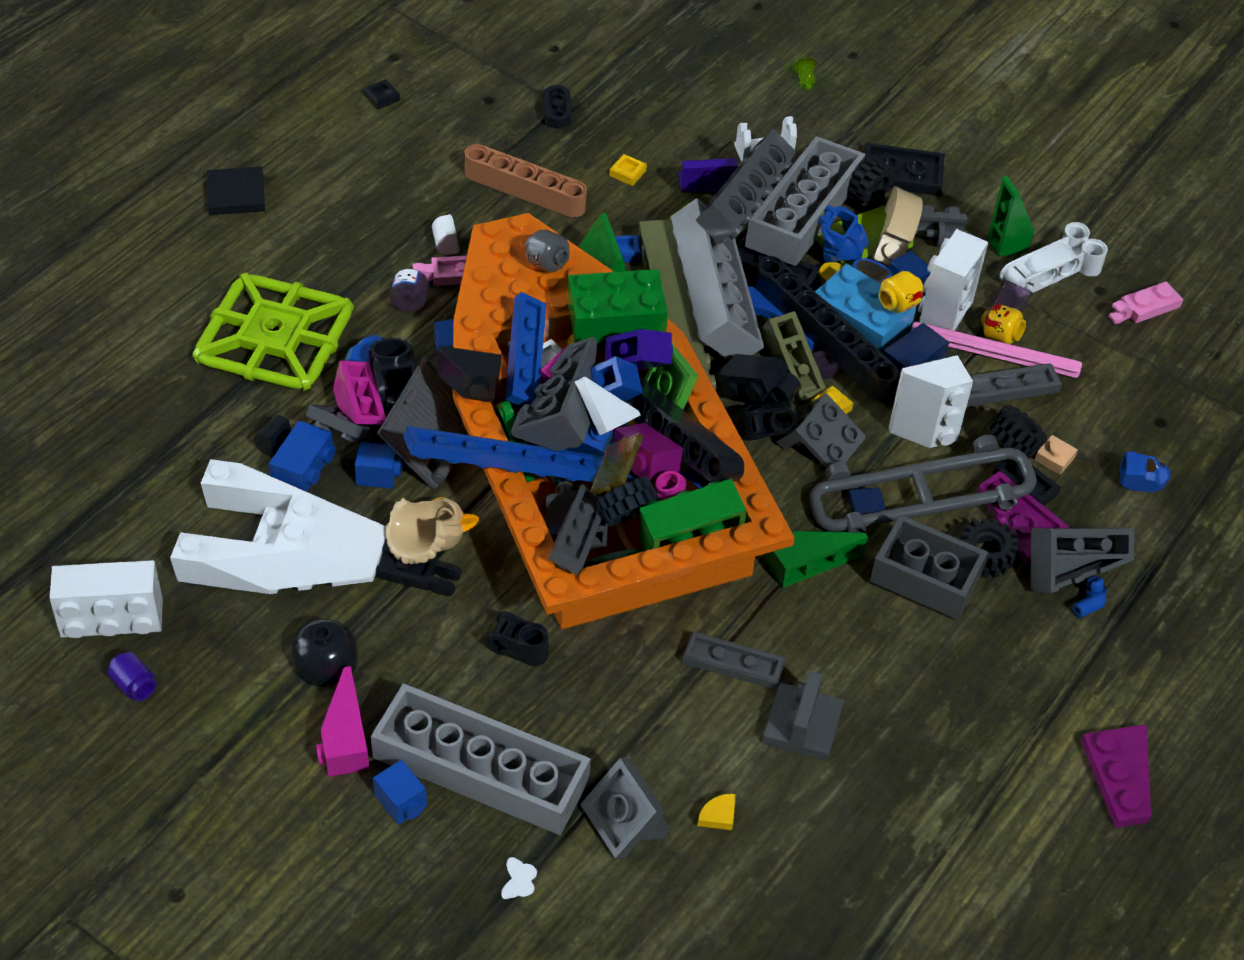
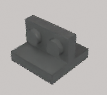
[762,671,845,761]
[580,758,671,859]

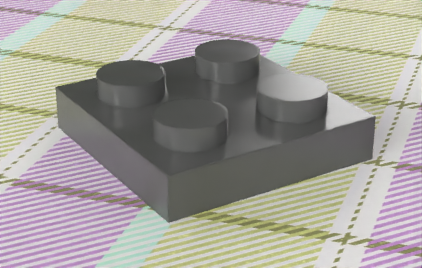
[306,404,383,443]

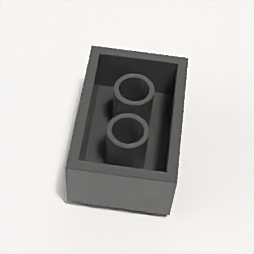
[870,515,988,620]

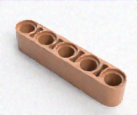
[465,144,587,217]

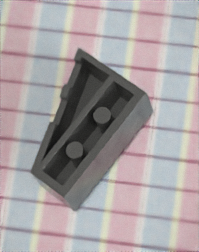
[1031,527,1134,594]

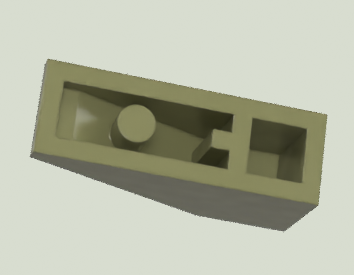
[759,311,826,402]

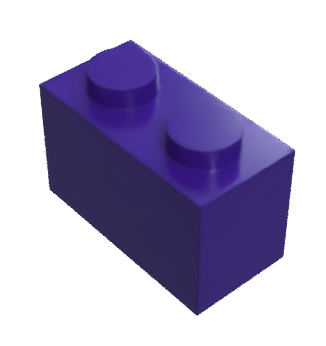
[605,329,673,371]

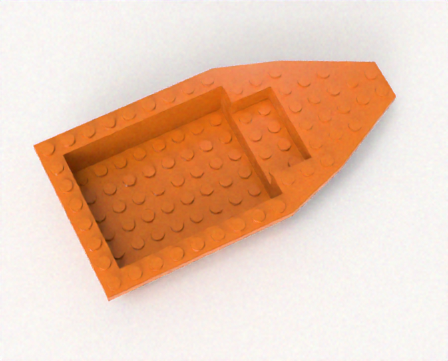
[453,213,795,630]

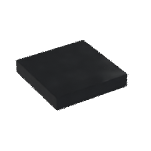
[207,166,265,215]

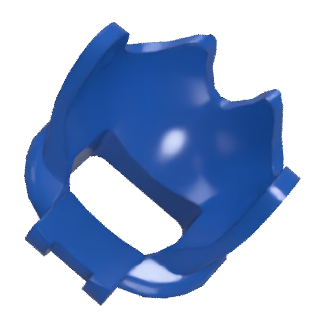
[818,205,869,263]

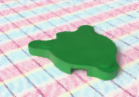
[495,401,535,483]

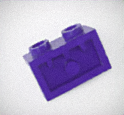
[678,158,738,193]

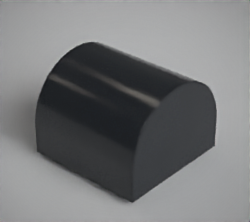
[254,415,291,458]

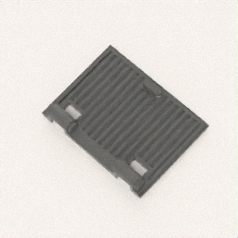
[377,356,468,489]

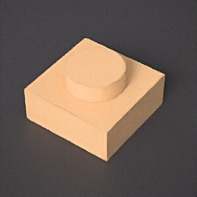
[1035,435,1078,475]

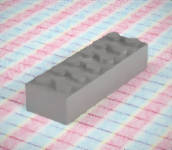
[745,136,866,266]
[671,198,764,360]
[371,683,591,835]

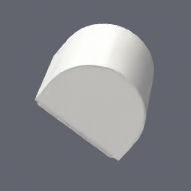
[432,214,460,255]

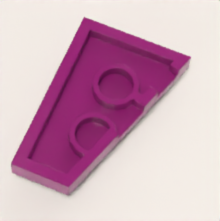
[977,471,1069,566]

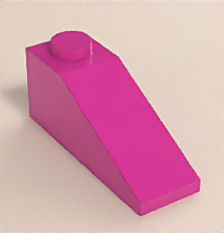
[333,361,386,425]
[316,666,369,777]

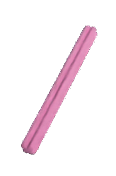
[911,322,1082,378]

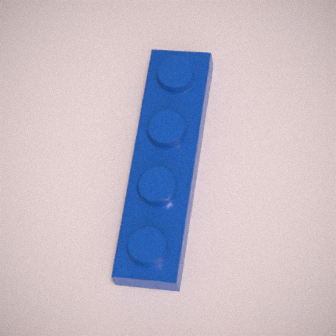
[505,292,546,407]

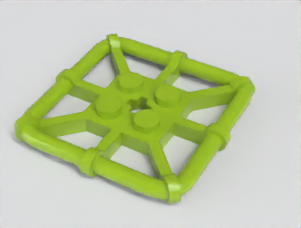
[192,272,354,391]

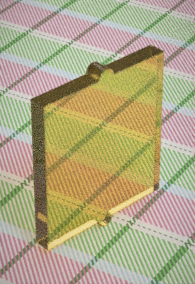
[590,433,644,495]

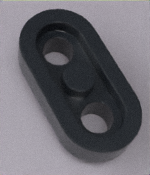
[544,85,571,128]

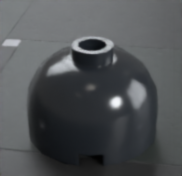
[291,619,358,687]

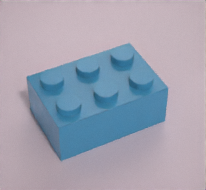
[815,264,917,354]

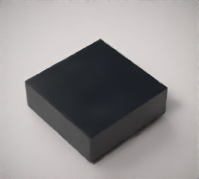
[363,79,400,110]

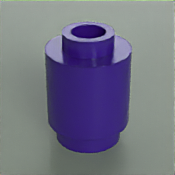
[107,652,157,701]

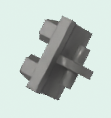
[914,205,967,246]

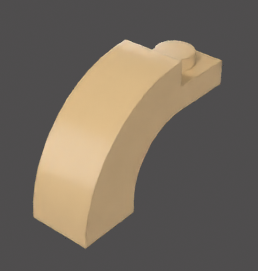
[871,186,923,267]

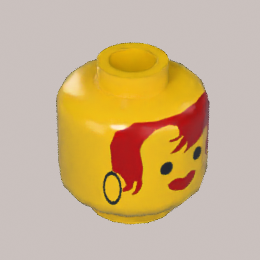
[879,271,923,314]
[980,303,1026,344]

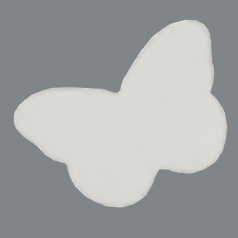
[501,857,537,899]

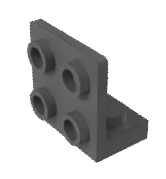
[776,393,866,468]

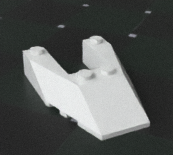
[170,459,387,594]

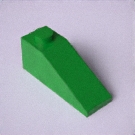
[987,176,1034,257]
[764,531,868,588]

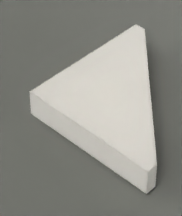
[575,377,640,435]

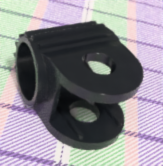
[369,337,417,412]

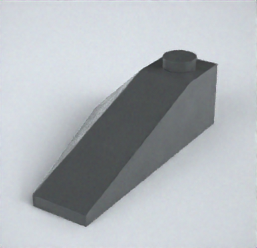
[510,336,597,451]

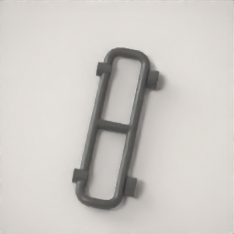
[809,435,1037,533]

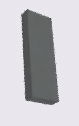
[682,631,786,690]

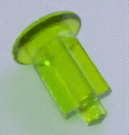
[793,58,816,90]

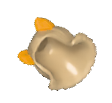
[385,497,479,564]

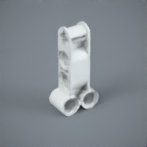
[1000,222,1108,298]

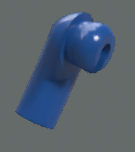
[1072,576,1107,618]

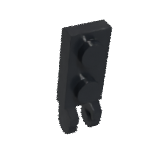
[375,544,462,596]

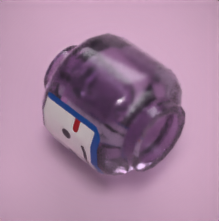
[389,269,430,311]

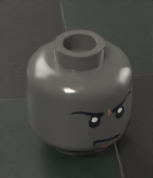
[525,230,570,272]

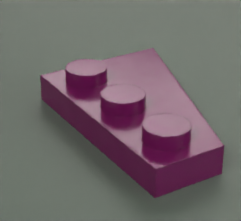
[1081,724,1151,828]

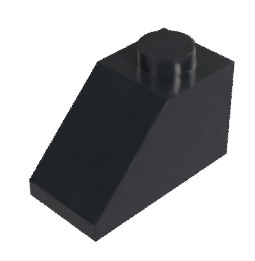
[437,346,502,402]

